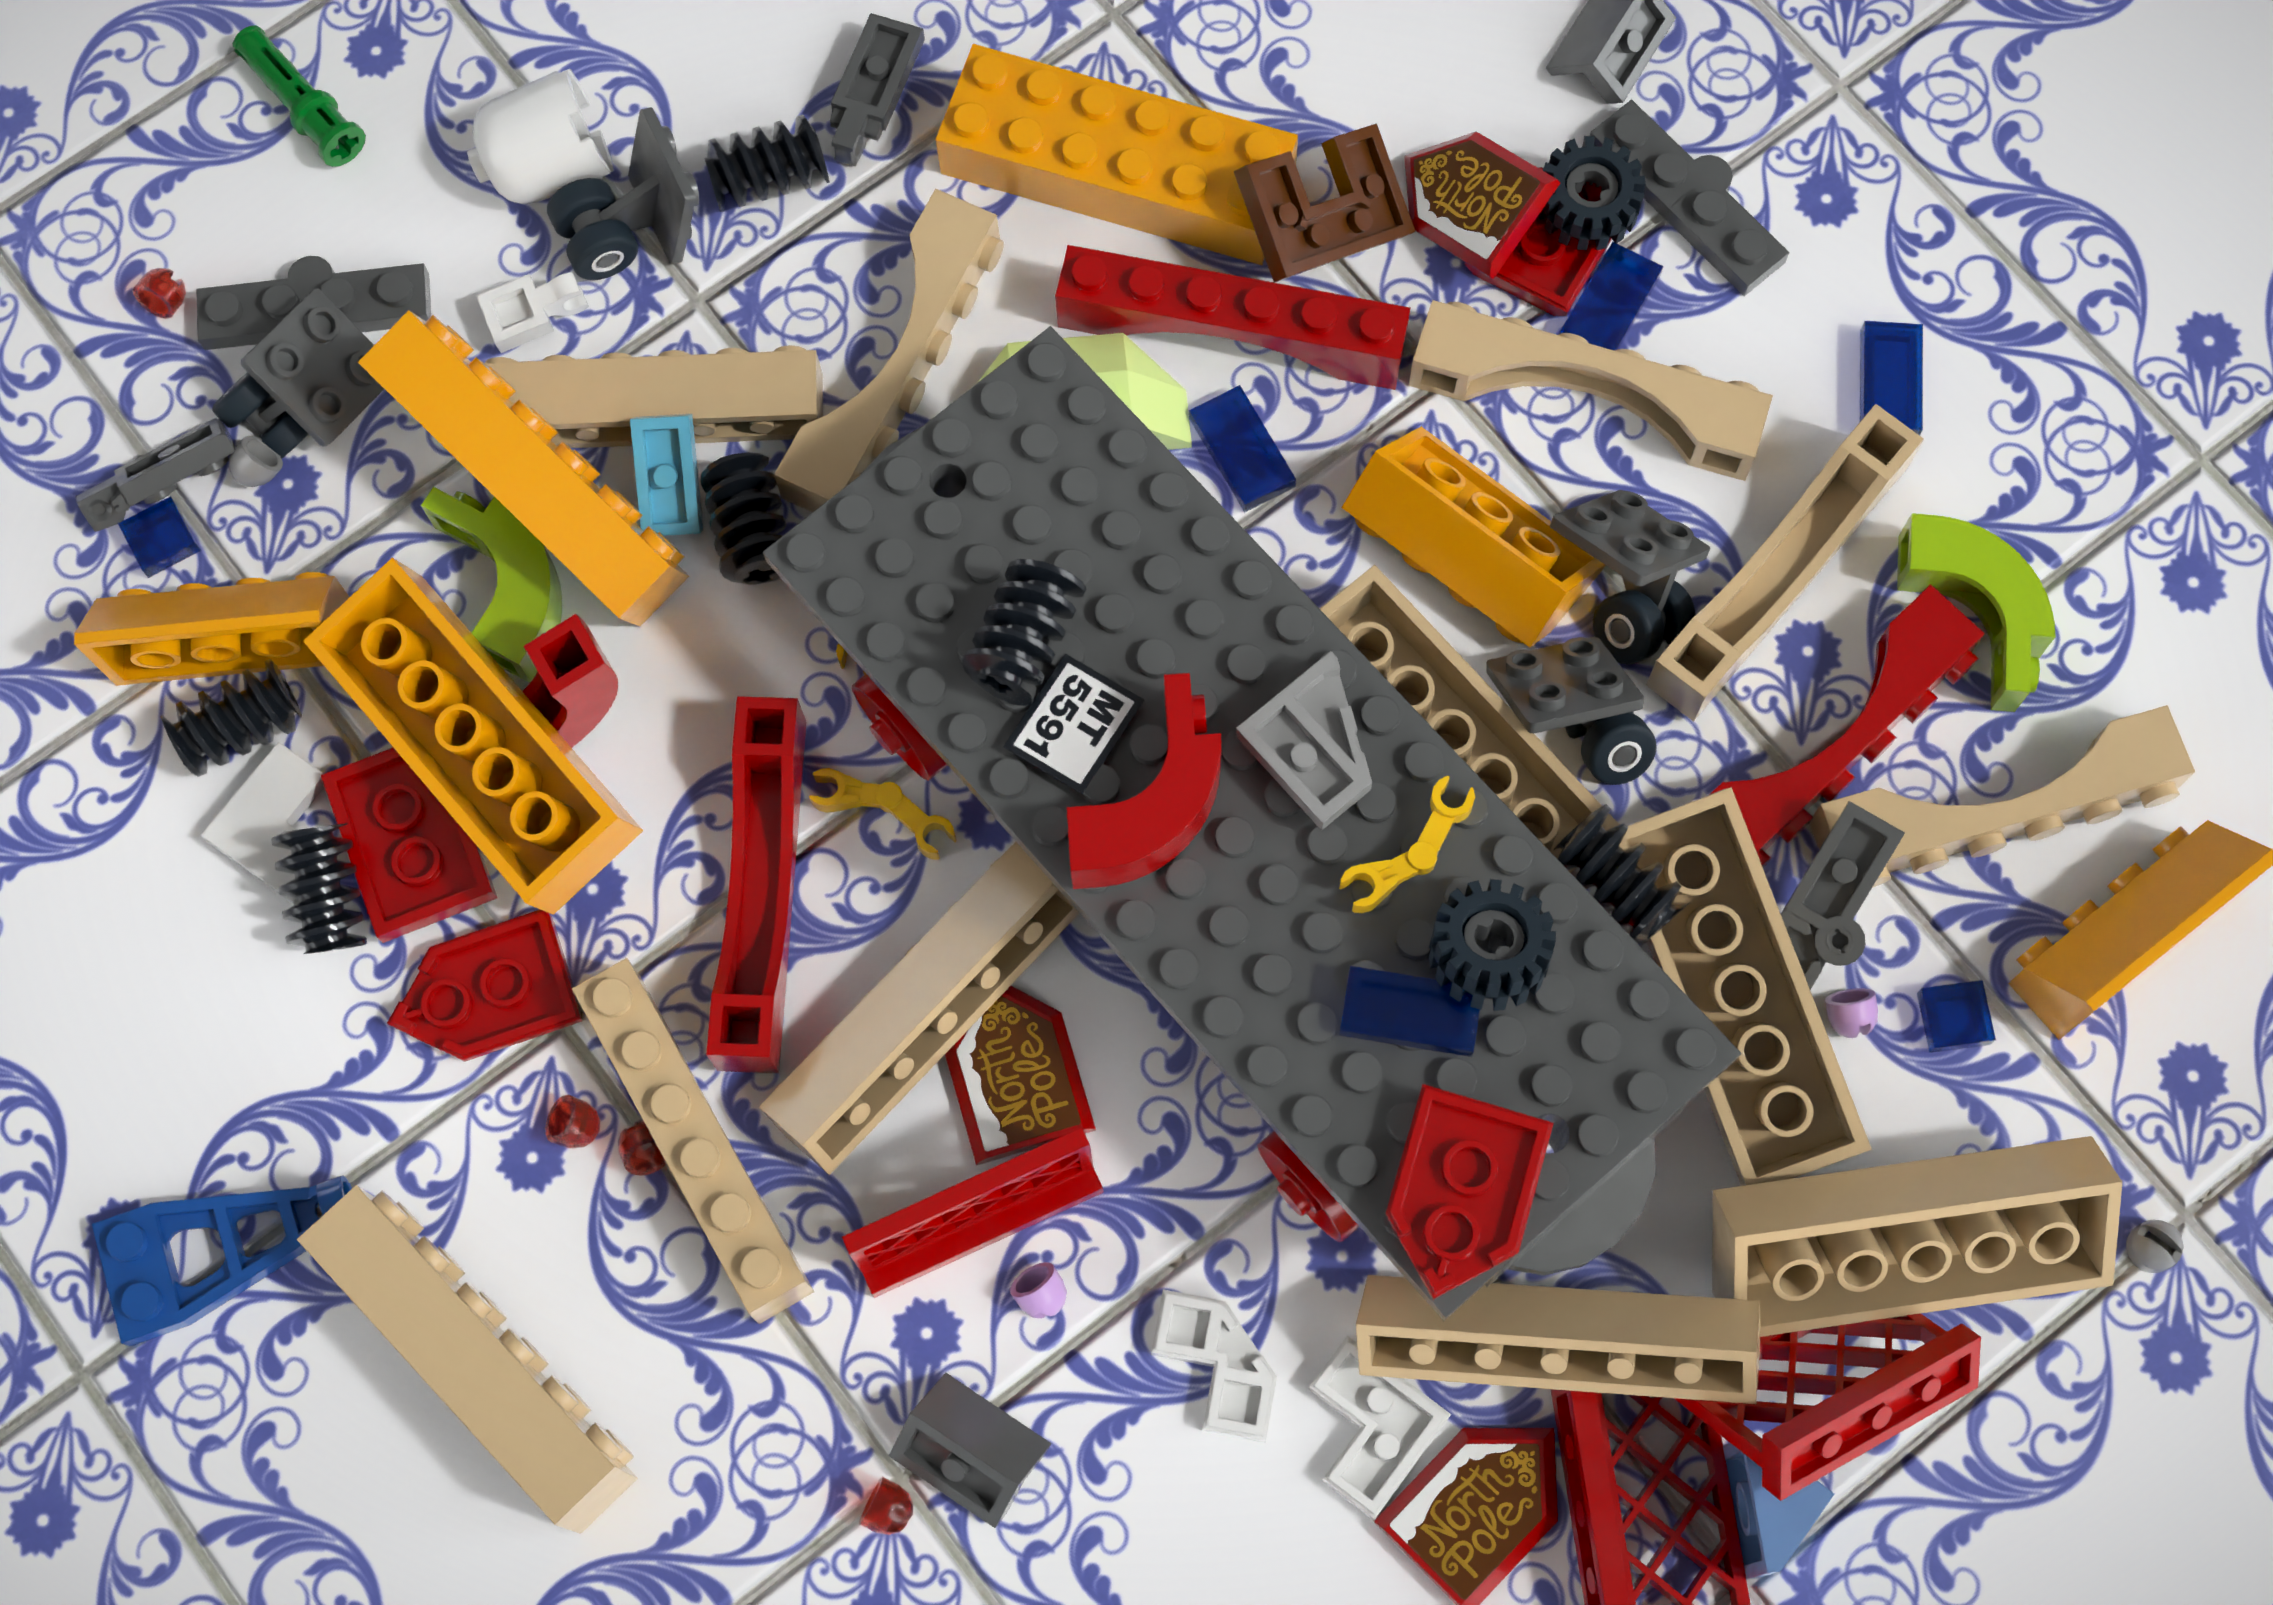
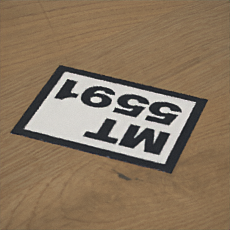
[1003,654,1144,794]

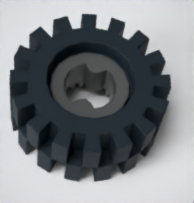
[1538,136,1646,251]
[1429,879,1556,1011]

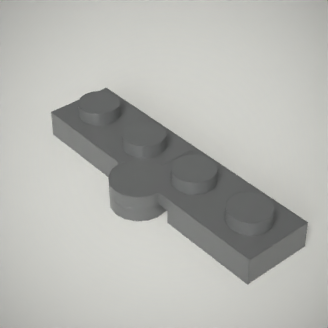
[1589,99,1790,297]
[196,256,431,350]
[1781,801,1905,990]

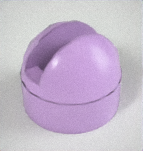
[1825,988,1878,1038]
[1010,1262,1067,1318]

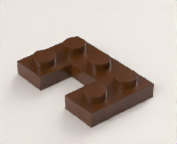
[1233,123,1415,283]

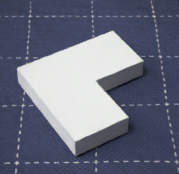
[201,742,324,905]
[1309,1335,1451,1521]

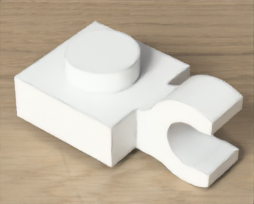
[476,272,589,353]

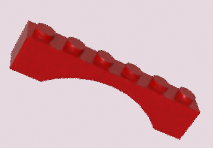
[1055,245,1411,390]
[1709,585,1985,868]
[706,696,807,1073]

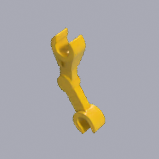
[809,768,957,860]
[1339,776,1475,913]

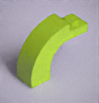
[421,486,562,683]
[1897,513,2056,712]

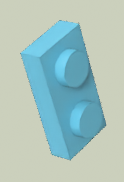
[630,414,703,536]

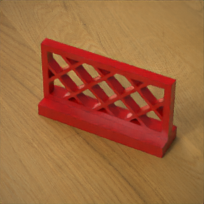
[842,1127,1104,1298]
[1674,1313,1981,1501]
[1551,1389,1751,1605]

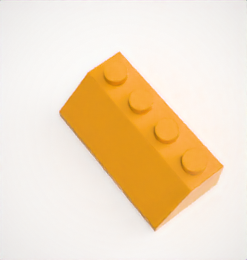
[1341,426,1606,648]
[74,572,350,686]
[2008,820,2273,1040]

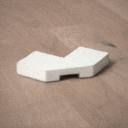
[1151,1289,1277,1443]

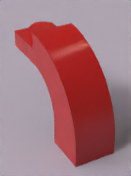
[522,614,618,748]
[1067,673,1221,889]

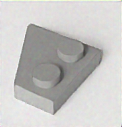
[1236,651,1372,831]

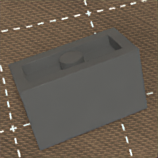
[1546,0,1676,104]
[889,1373,1052,1528]

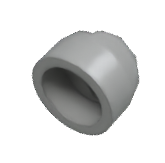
[229,436,283,487]
[2126,1220,2184,1273]

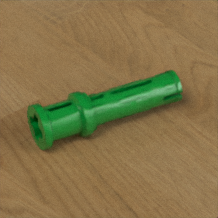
[232,25,366,167]

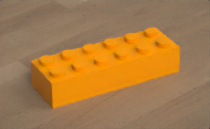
[935,44,1298,265]
[358,310,689,627]
[303,557,644,915]

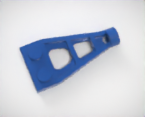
[92,1175,352,1347]

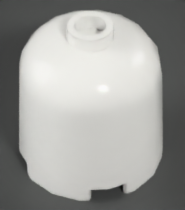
[467,69,614,205]

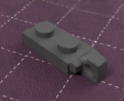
[830,13,925,167]
[75,418,235,532]

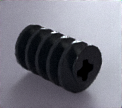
[704,115,830,212]
[700,452,787,585]
[962,559,1086,706]
[161,659,302,777]
[1554,804,1691,947]
[271,823,367,954]

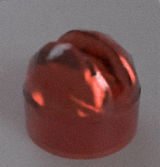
[133,267,186,319]
[545,1095,600,1149]
[618,1120,667,1176]
[859,1476,913,1535]

